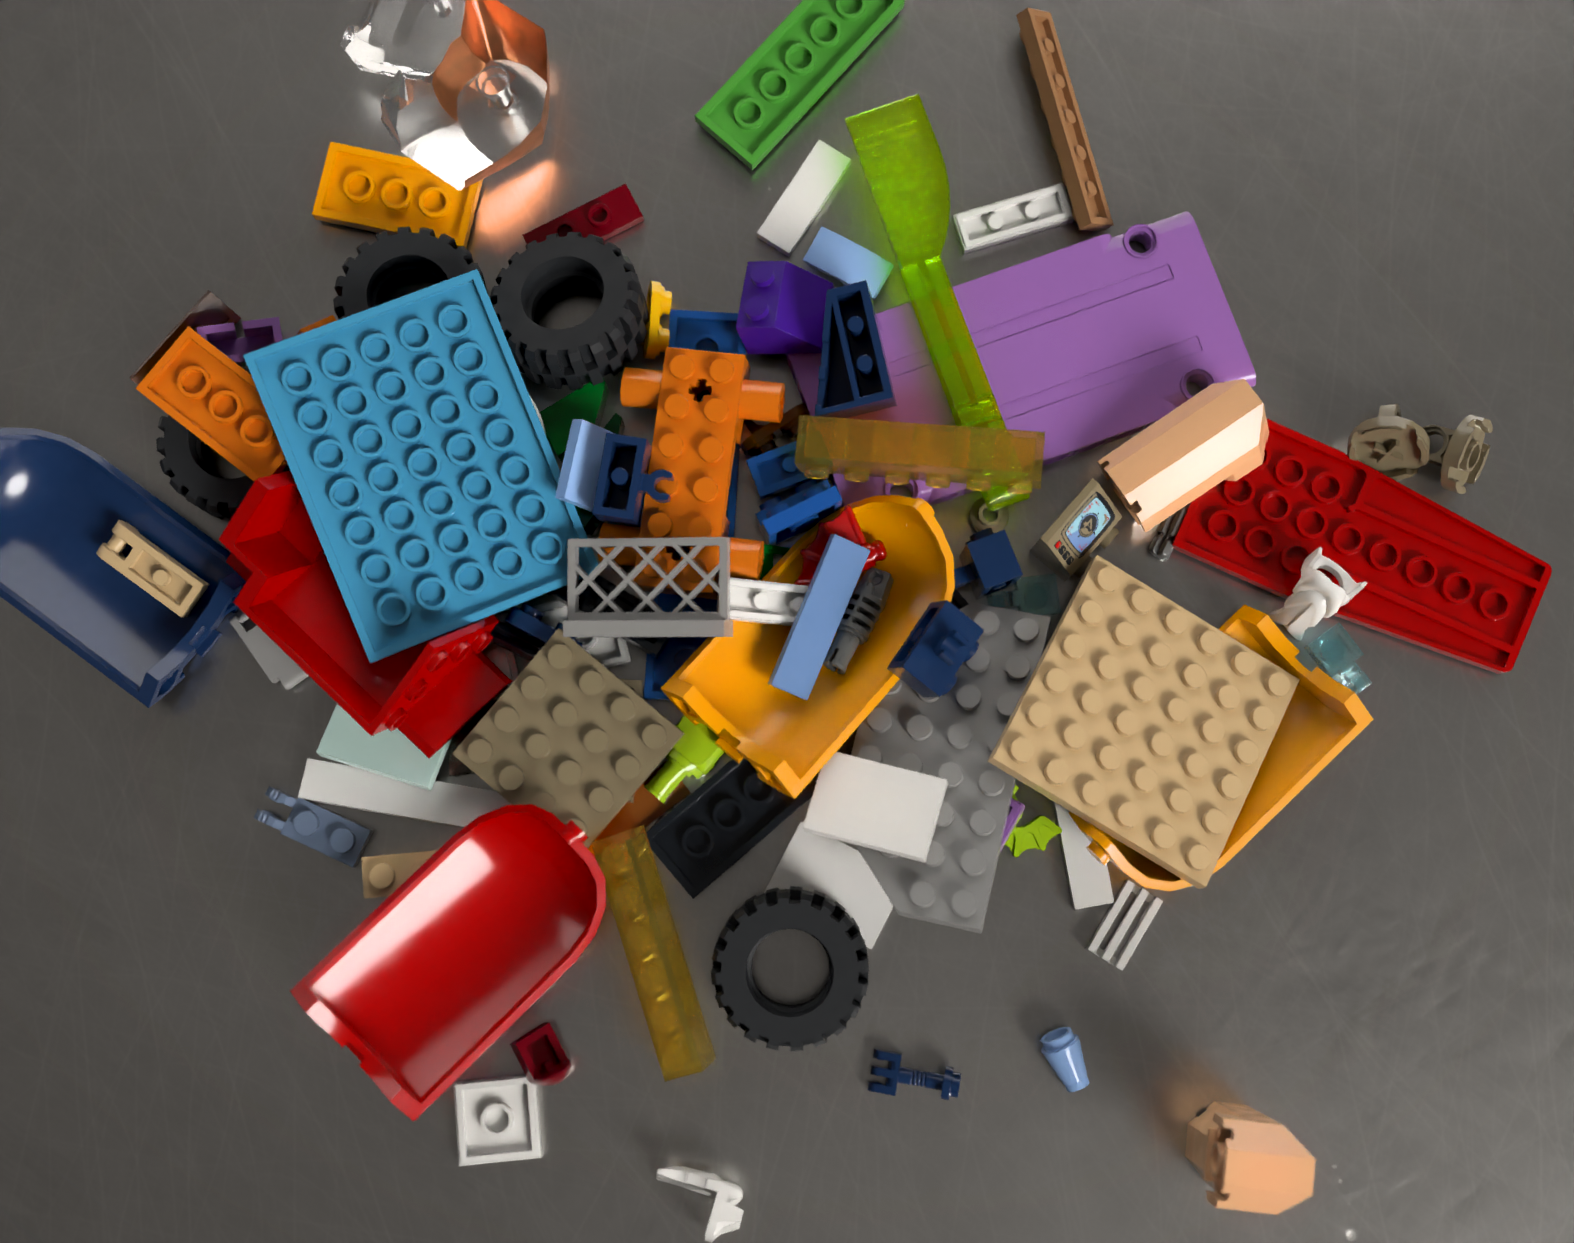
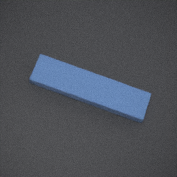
[768,534,870,700]

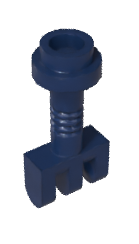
[868,1049,961,1101]

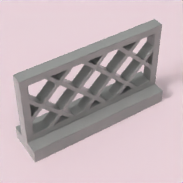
[563,537,733,637]

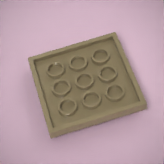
[452,628,685,848]

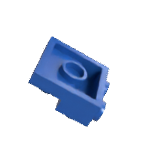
[755,479,842,546]

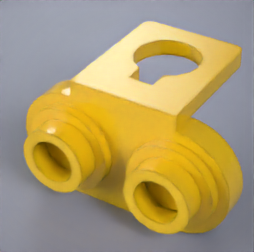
[638,281,672,359]

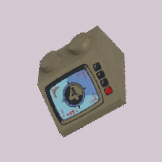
[1029,478,1122,582]

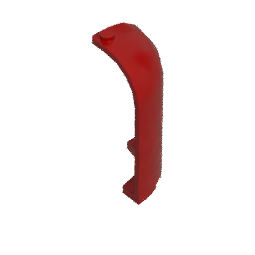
[290,804,606,1121]

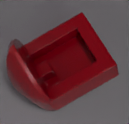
[510,1023,571,1086]

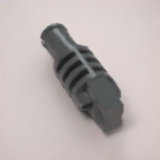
[823,567,894,674]

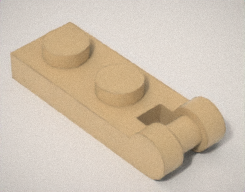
[96,520,209,617]

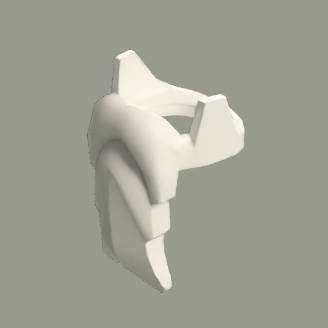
[1269,547,1368,640]
[656,1166,744,1243]

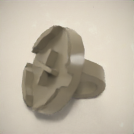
[1347,404,1430,481]

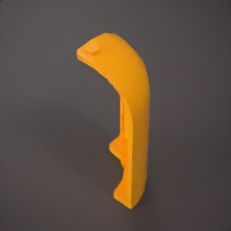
[661,495,955,799]
[1069,604,1374,892]

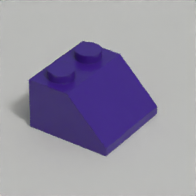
[736,261,834,354]

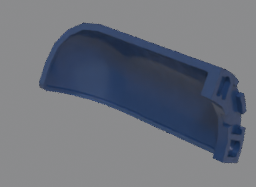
[0,427,246,708]

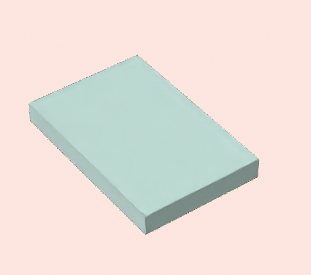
[316,704,453,791]

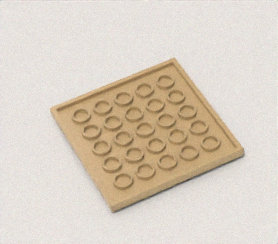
[988,555,1300,889]

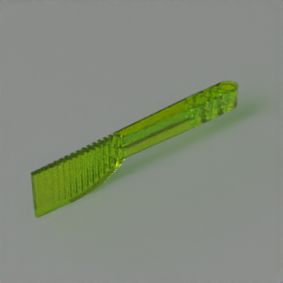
[845,94,1030,512]

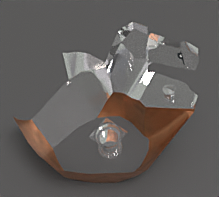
[340,0,550,190]

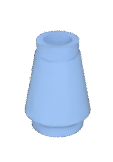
[1041,1027,1090,1092]

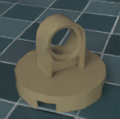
[1422,414,1493,494]

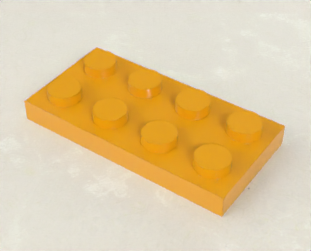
[312,141,483,248]

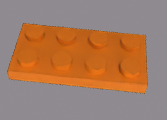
[135,326,288,482]

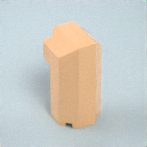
[1097,379,1269,532]
[1185,1101,1315,1215]

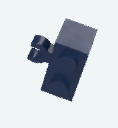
[592,433,674,527]
[954,528,1023,600]
[887,600,984,697]

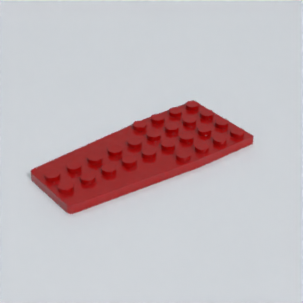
[1172,419,1552,674]

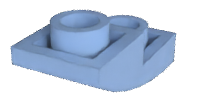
[803,226,894,300]

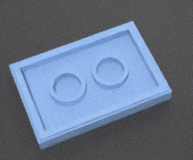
[555,419,645,527]

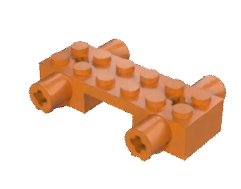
[598,347,785,600]

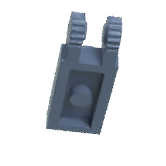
[254,786,373,868]

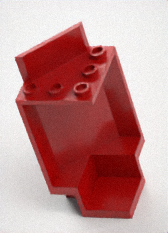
[218,470,513,758]

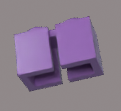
[197,317,283,367]

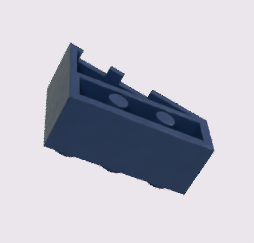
[814,280,897,425]

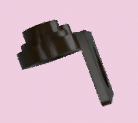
[740,403,811,456]

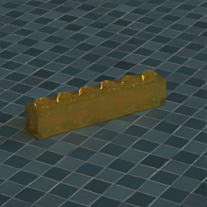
[795,415,1045,494]
[591,825,716,1082]

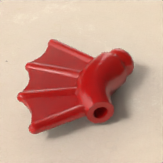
[794,505,887,586]

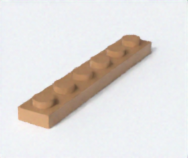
[1016,7,1114,232]

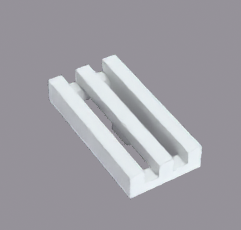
[1085,880,1163,971]

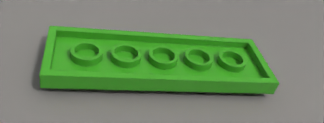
[695,0,905,171]

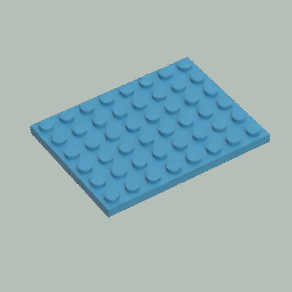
[243,269,599,663]

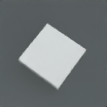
[453,1074,543,1166]

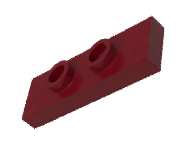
[522,183,644,244]

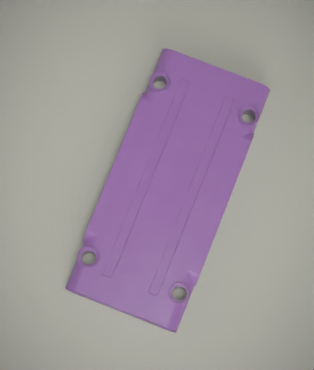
[786,211,1256,508]

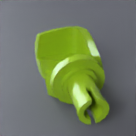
[644,715,725,803]

